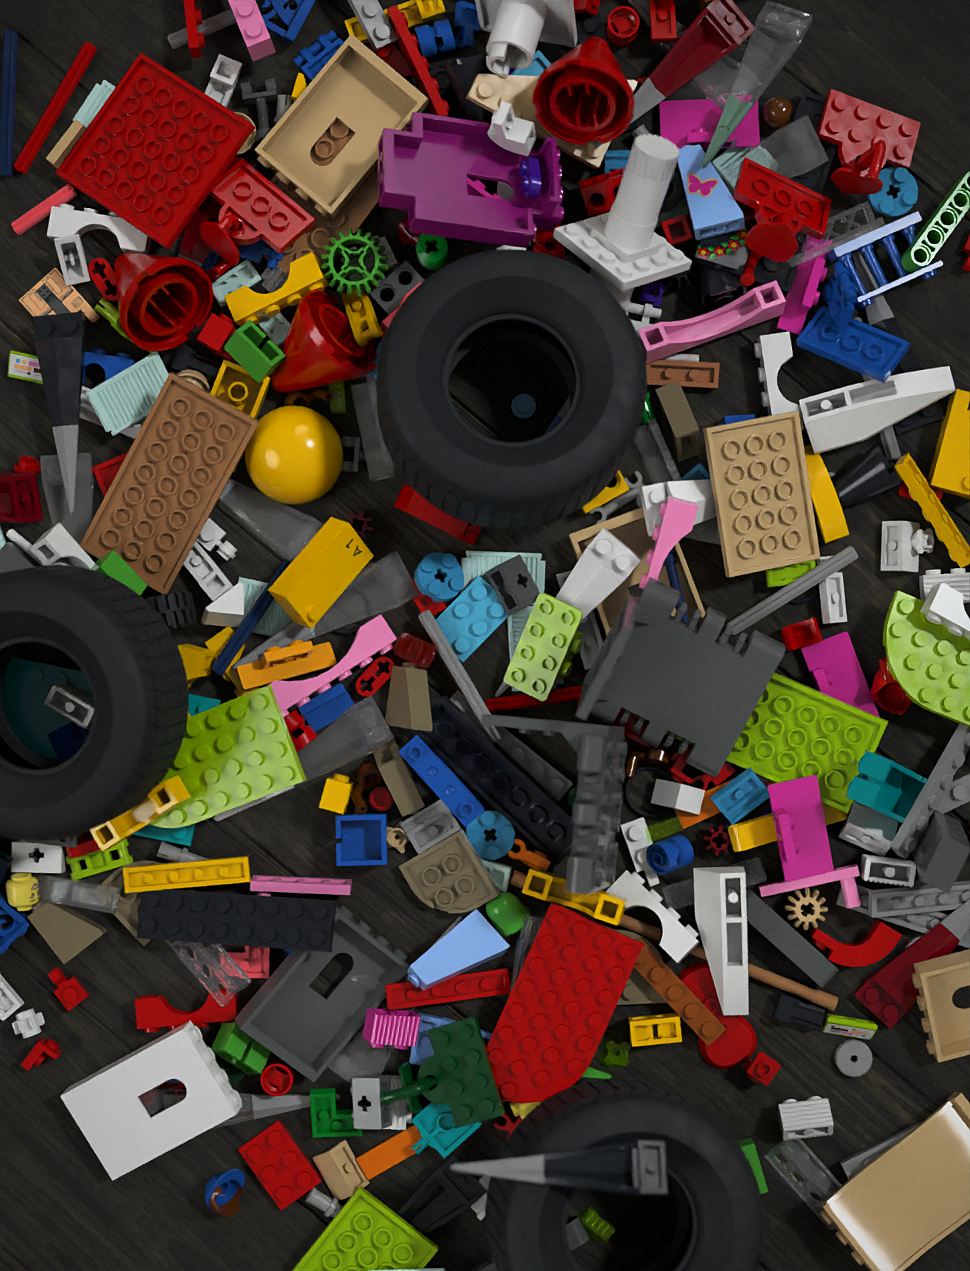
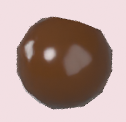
[763,97,793,129]

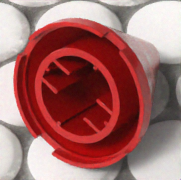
[532,37,635,145]
[114,252,213,351]
[271,290,377,393]

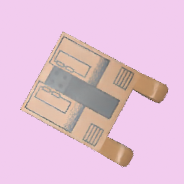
[19,267,99,323]

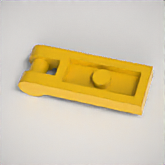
[341,288,383,347]

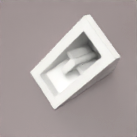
[54,234,90,286]
[201,582,244,628]
[651,779,705,815]

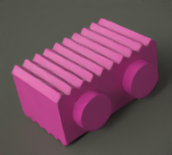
[362,1008,421,1049]

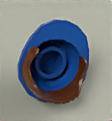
[204,1168,245,1217]

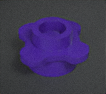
[638,282,666,307]

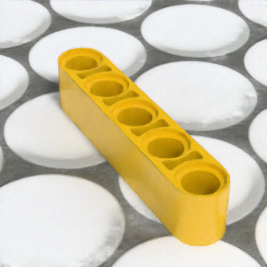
[727,802,848,852]

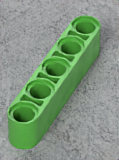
[901,171,970,273]

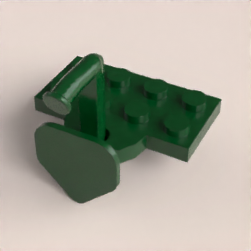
[380,1016,505,1128]

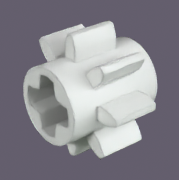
[12,1008,45,1038]

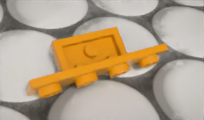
[236,640,337,691]

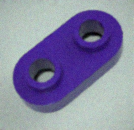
[519,157,541,199]

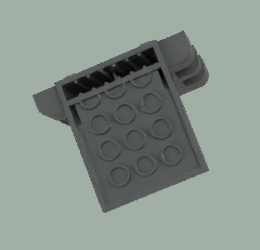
[576,577,786,777]
[481,714,628,895]

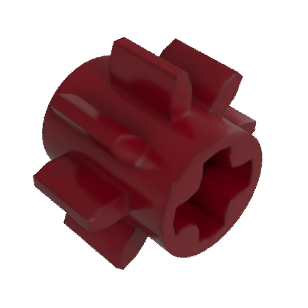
[397,217,421,247]
[343,511,374,540]
[703,824,732,856]

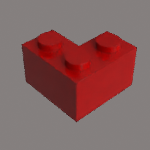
[197,313,260,366]

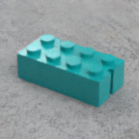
[846,750,928,823]

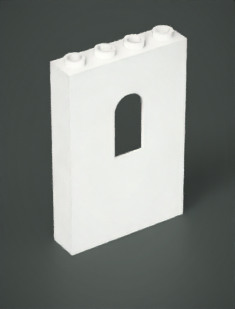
[60,1020,243,1181]

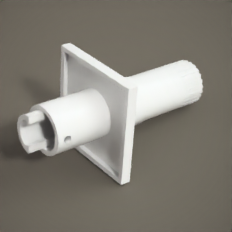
[475,0,578,78]
[553,134,692,309]

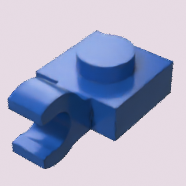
[454,1,480,49]

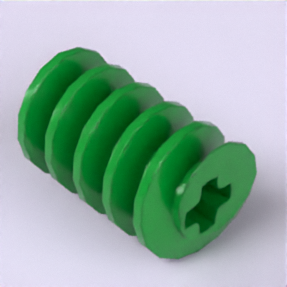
[416,234,448,270]

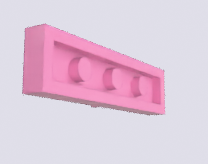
[759,864,861,908]
[250,875,352,896]

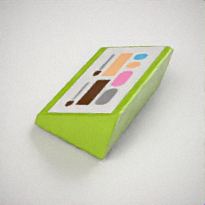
[8,351,43,384]
[822,1013,878,1040]

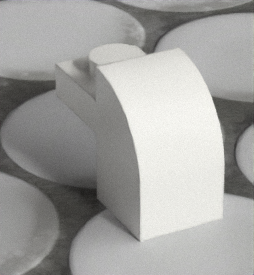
[487,101,537,156]

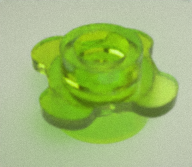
[604,1040,630,1067]

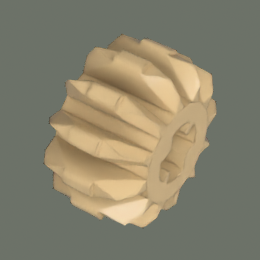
[784,887,828,930]

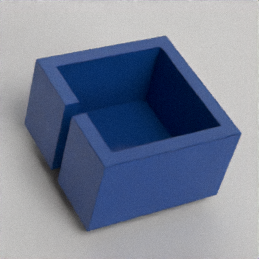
[335,813,388,866]

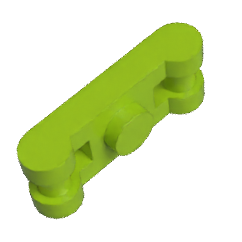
[65,839,134,881]

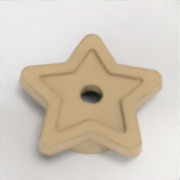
[387,821,410,853]

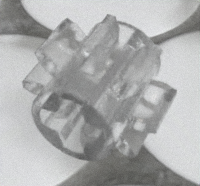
[261,266,289,293]

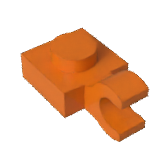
[508,839,551,871]

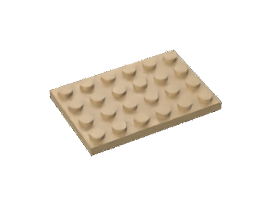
[703,411,820,577]

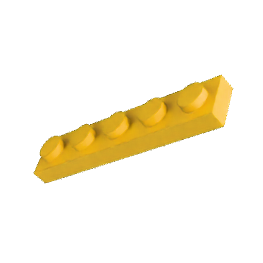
[895,453,970,568]
[123,856,251,893]

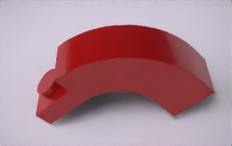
[393,484,483,546]
[809,920,902,967]

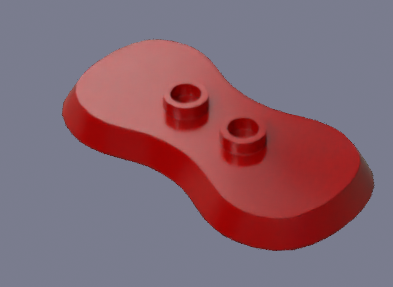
[677,962,757,1069]

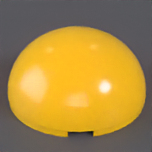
[245,406,343,505]

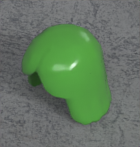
[486,891,531,937]

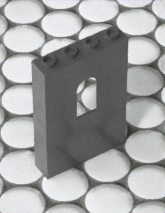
[235,906,409,1082]

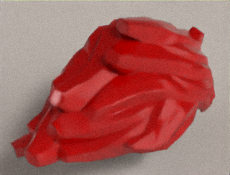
[870,656,913,715]

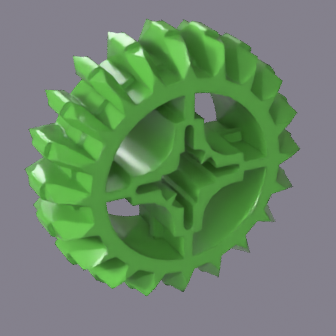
[321,229,388,297]

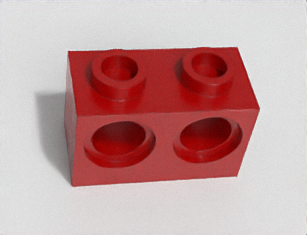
[579,166,626,216]

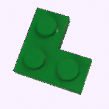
[310,1088,363,1138]

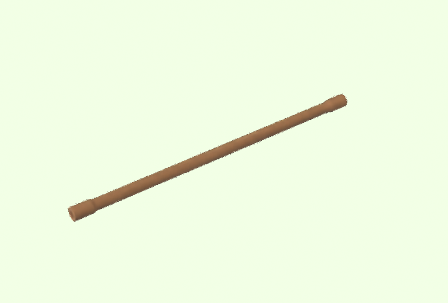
[509,870,838,1011]

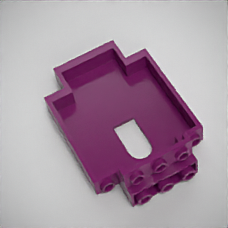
[378,112,564,248]

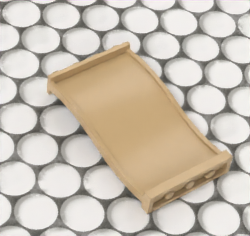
[818,1092,970,1271]

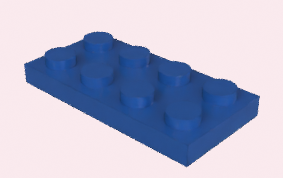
[797,305,909,383]

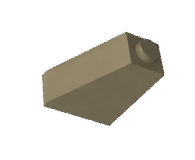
[655,381,702,462]
[384,662,432,732]
[372,738,425,817]
[28,899,107,964]

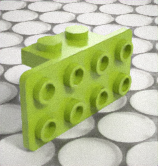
[504,593,583,701]

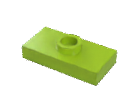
[765,559,816,588]

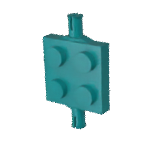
[411,1101,482,1158]

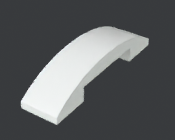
[205,54,242,108]
[184,541,234,602]

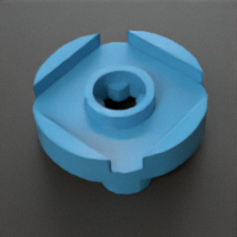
[867,167,918,218]
[414,552,464,602]
[466,810,515,860]

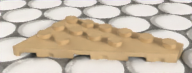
[466,74,638,169]

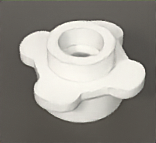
[912,529,934,554]

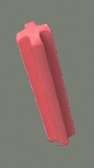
[11,184,77,235]

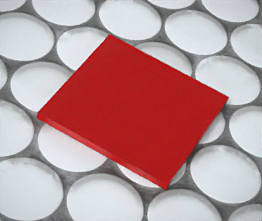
[56,53,255,250]

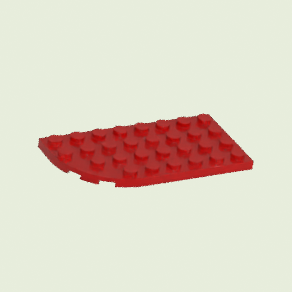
[486,902,644,1103]

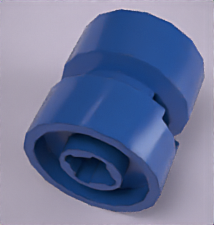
[414,18,456,59]
[646,835,694,875]

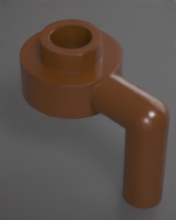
[284,388,333,408]
[625,746,671,778]
[350,763,383,813]

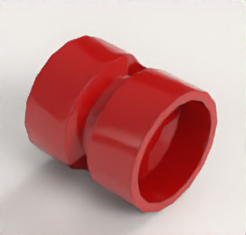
[606,6,640,47]
[531,222,565,259]
[284,709,318,753]
[260,1058,296,1096]

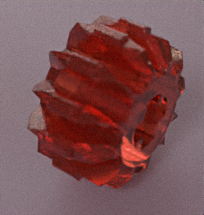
[393,633,437,668]

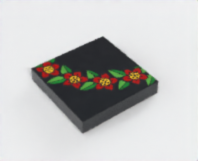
[694,228,751,276]

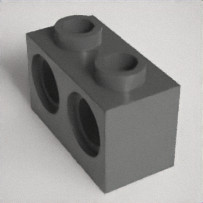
[369,260,424,316]

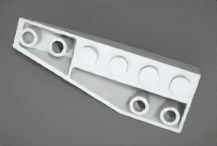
[799,366,956,454]
[693,866,749,1015]

